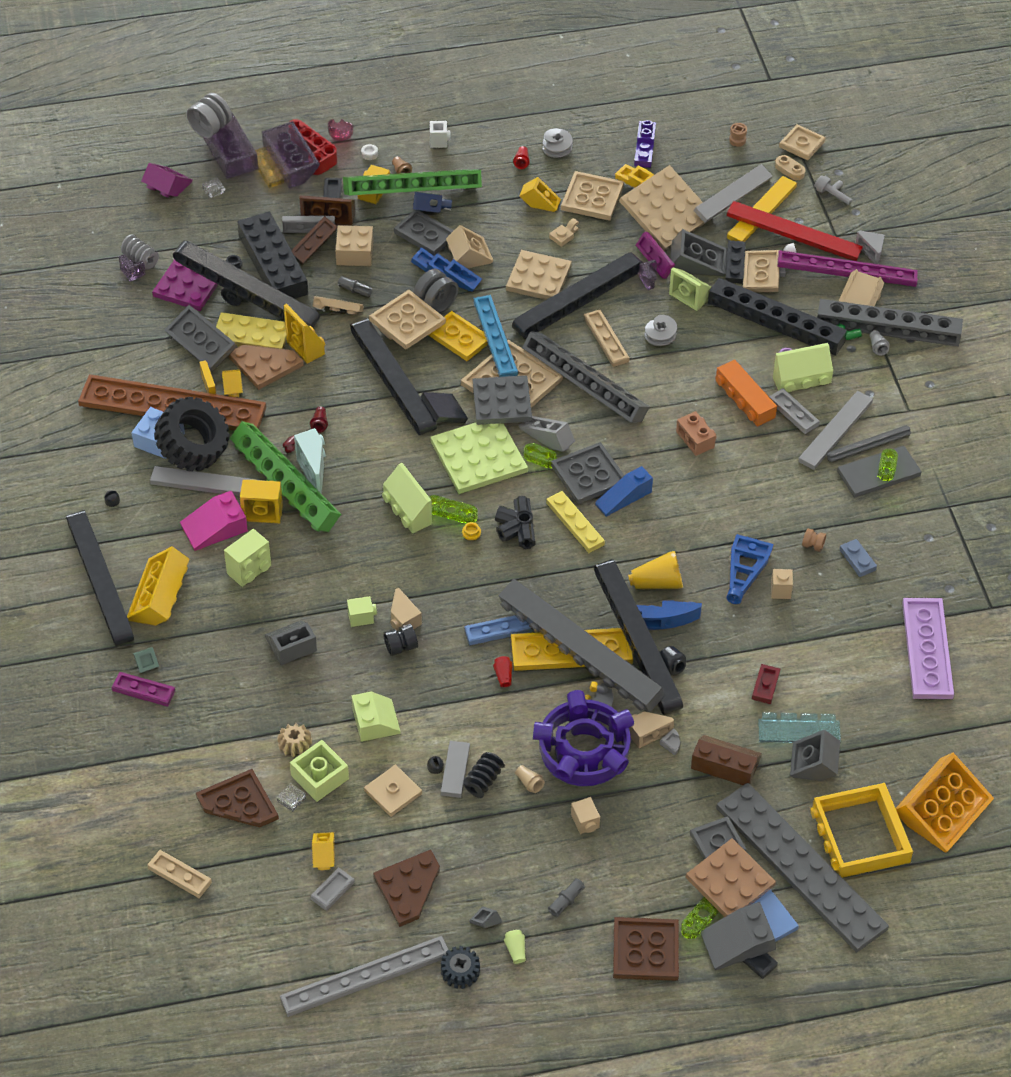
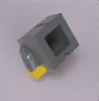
[585,681,614,707]

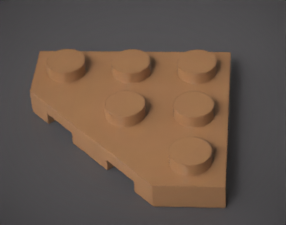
[229,345,304,390]

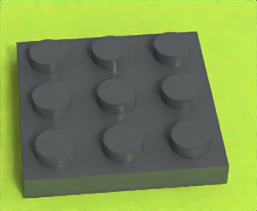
[472,375,532,425]
[551,442,624,504]

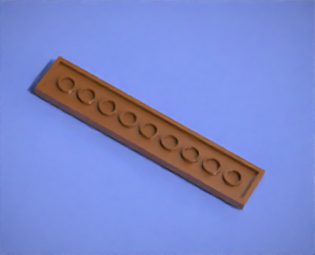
[78,374,266,431]

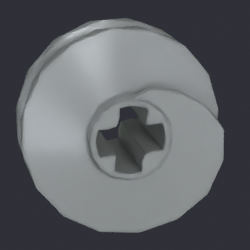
[543,128,573,158]
[645,315,677,346]

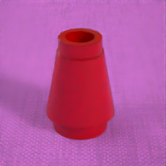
[513,146,530,170]
[493,656,513,688]

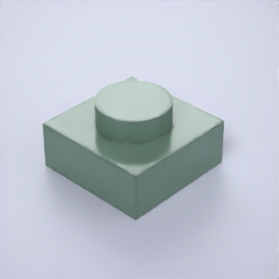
[133,647,159,673]

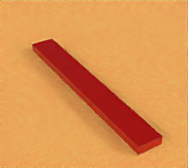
[727,201,863,261]

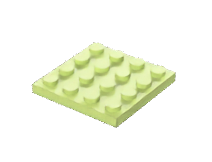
[431,423,528,494]

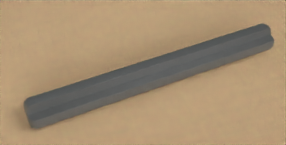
[827,425,911,462]

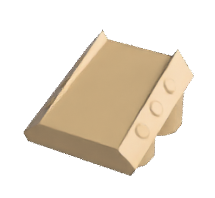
[839,269,884,306]

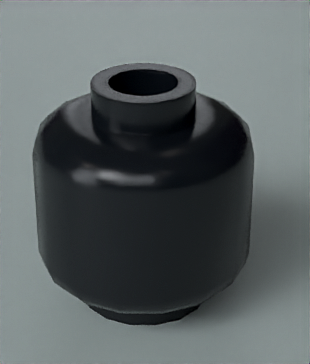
[659,646,686,675]

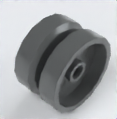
[413,269,458,314]

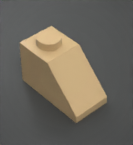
[390,588,422,630]
[629,711,674,748]

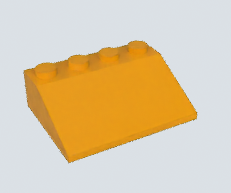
[896,752,994,853]

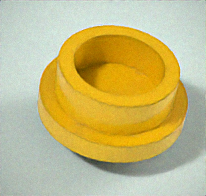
[462,522,481,540]

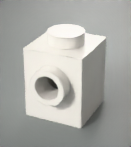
[430,121,450,148]

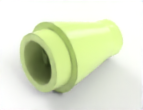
[504,930,526,964]

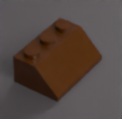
[299,195,355,226]
[691,735,762,786]

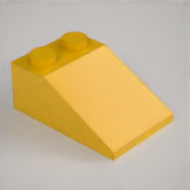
[284,304,325,364]

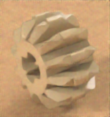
[277,723,312,758]

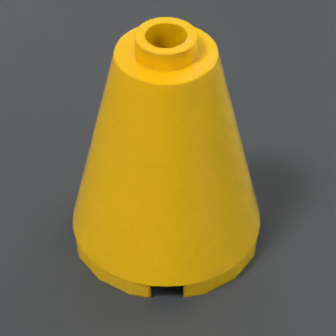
[628,551,683,589]

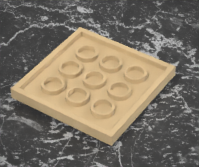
[619,165,705,251]
[461,340,564,408]

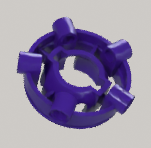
[533,690,634,786]

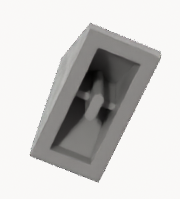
[856,231,885,264]

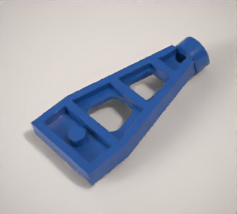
[726,534,774,604]

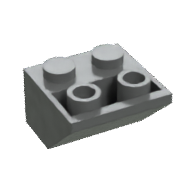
[265,620,317,665]

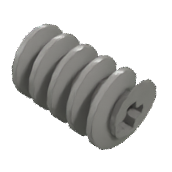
[121,234,159,270]

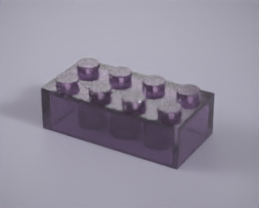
[203,113,258,179]

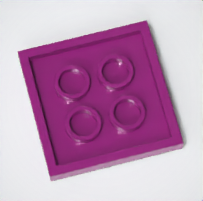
[152,260,218,311]

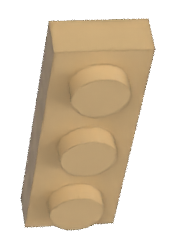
[147,850,212,898]

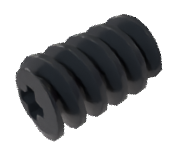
[463,752,505,798]

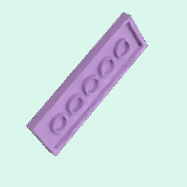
[902,598,954,699]

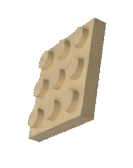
[561,171,624,221]
[506,250,572,300]
[369,290,446,350]

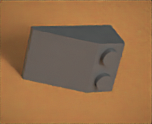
[670,229,728,277]
[700,902,776,971]

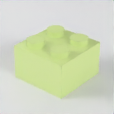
[224,529,271,587]
[290,740,349,802]

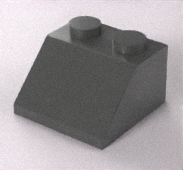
[790,729,840,781]

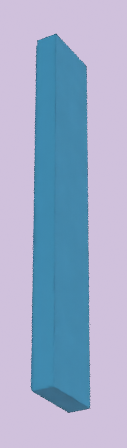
[473,295,518,377]

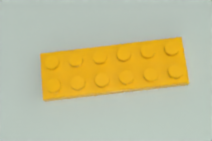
[511,628,633,671]

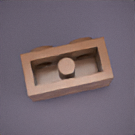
[676,411,716,456]

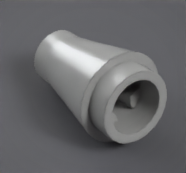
[869,330,890,356]

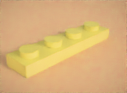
[546,491,605,553]

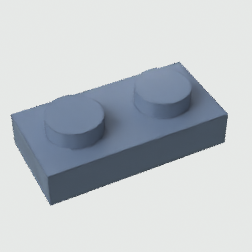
[840,539,877,577]

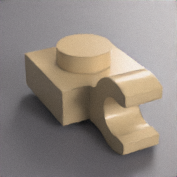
[549,218,579,247]

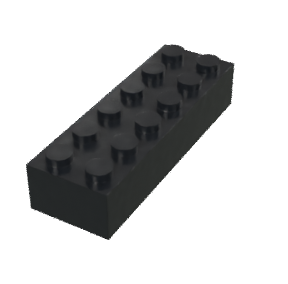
[237,211,309,299]

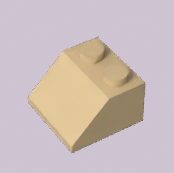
[446,225,493,268]

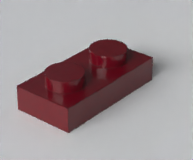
[751,664,781,704]

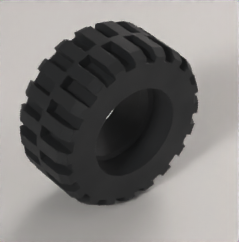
[154,397,230,471]

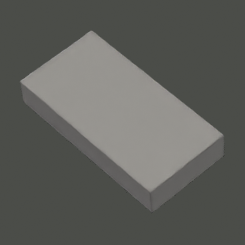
[310,867,355,911]

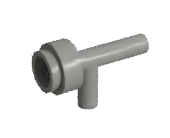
[814,175,852,205]

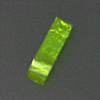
[523,443,557,468]
[878,448,898,481]

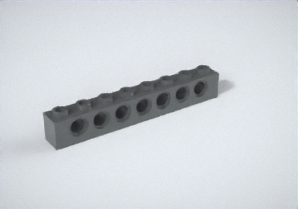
[817,299,963,347]
[522,332,650,423]

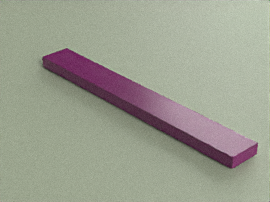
[777,250,918,287]

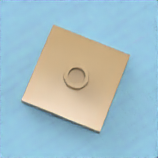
[779,124,826,160]
[364,764,422,817]

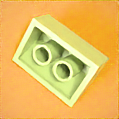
[773,343,833,392]
[382,463,432,534]

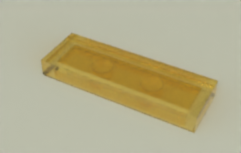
[249,147,285,188]

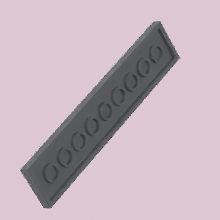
[716,783,889,953]

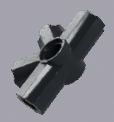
[495,496,536,549]

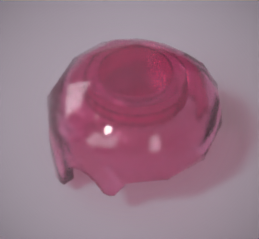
[327,119,353,141]

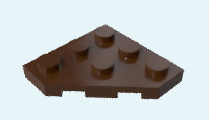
[196,769,279,827]
[373,849,440,927]

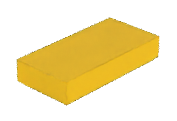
[199,360,216,394]

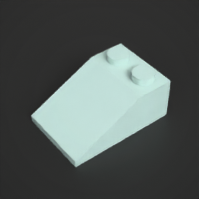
[294,428,326,494]

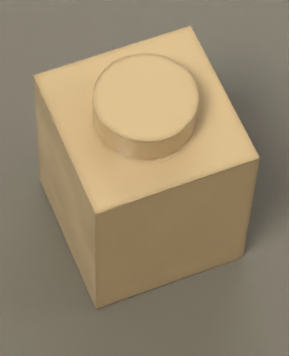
[771,569,793,599]
[571,797,600,834]

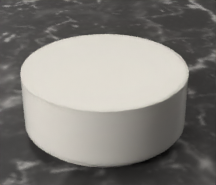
[361,144,378,160]

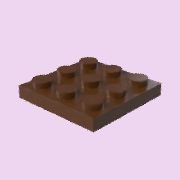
[613,917,679,981]

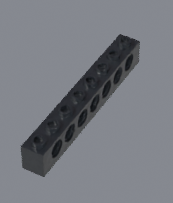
[708,278,847,356]

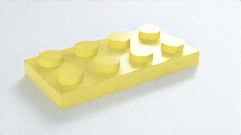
[216,312,287,349]

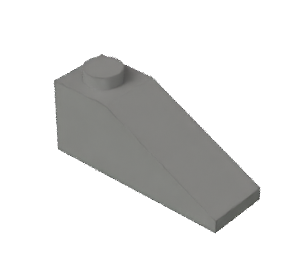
[519,416,575,451]

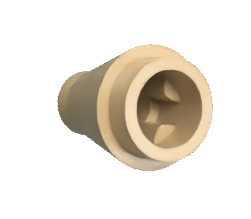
[515,765,545,793]

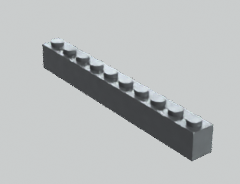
[498,579,665,713]

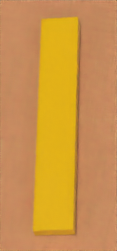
[727,176,797,242]

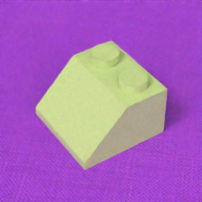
[669,267,711,311]
[352,692,401,742]

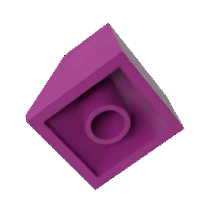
[141,163,193,198]

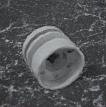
[186,92,232,138]

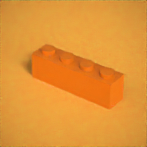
[715,360,777,427]

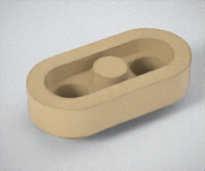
[775,155,805,180]

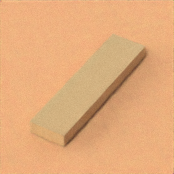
[584,309,630,367]

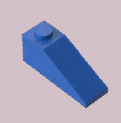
[595,466,653,517]

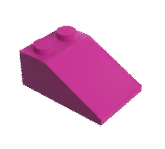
[180,491,248,551]

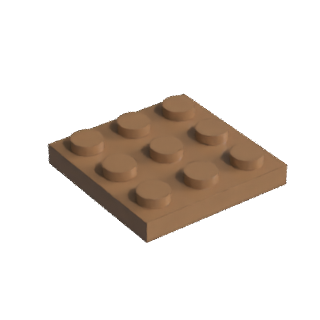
[685,838,776,917]

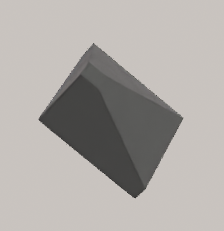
[469,906,502,928]

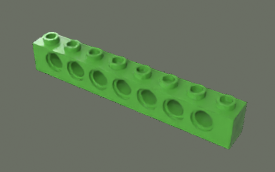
[343,169,482,195]
[230,421,341,532]

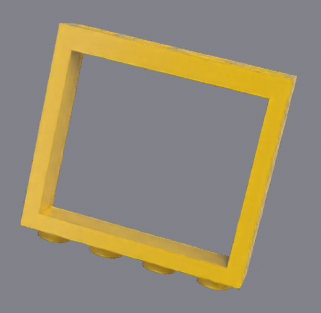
[810,783,913,878]

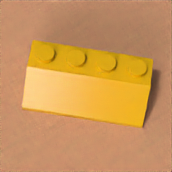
[127,546,189,626]

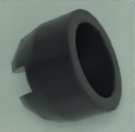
[104,490,120,507]
[427,756,444,774]

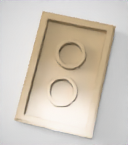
[743,250,780,293]

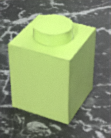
[347,596,377,627]

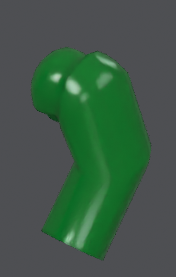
[836,324,862,340]

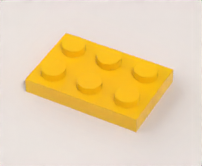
[428,311,488,361]

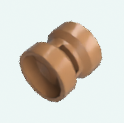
[729,123,747,147]
[802,528,826,552]

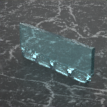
[758,712,841,743]

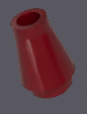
[310,406,328,433]

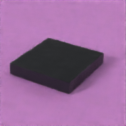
[421,392,468,423]

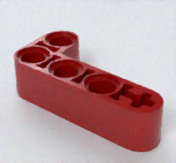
[288,119,338,175]

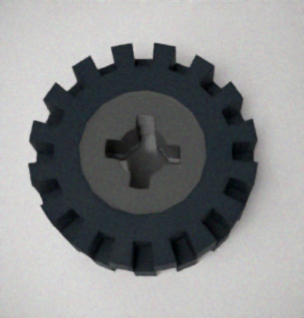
[441,946,480,989]

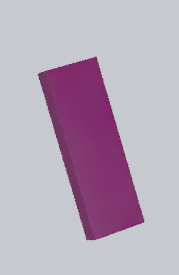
[636,232,675,279]
[112,672,176,707]

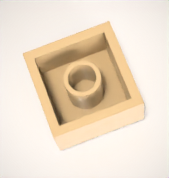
[336,225,373,266]

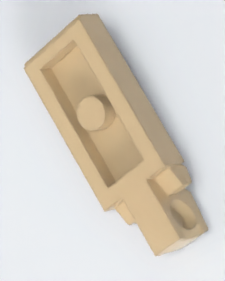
[313,296,364,315]

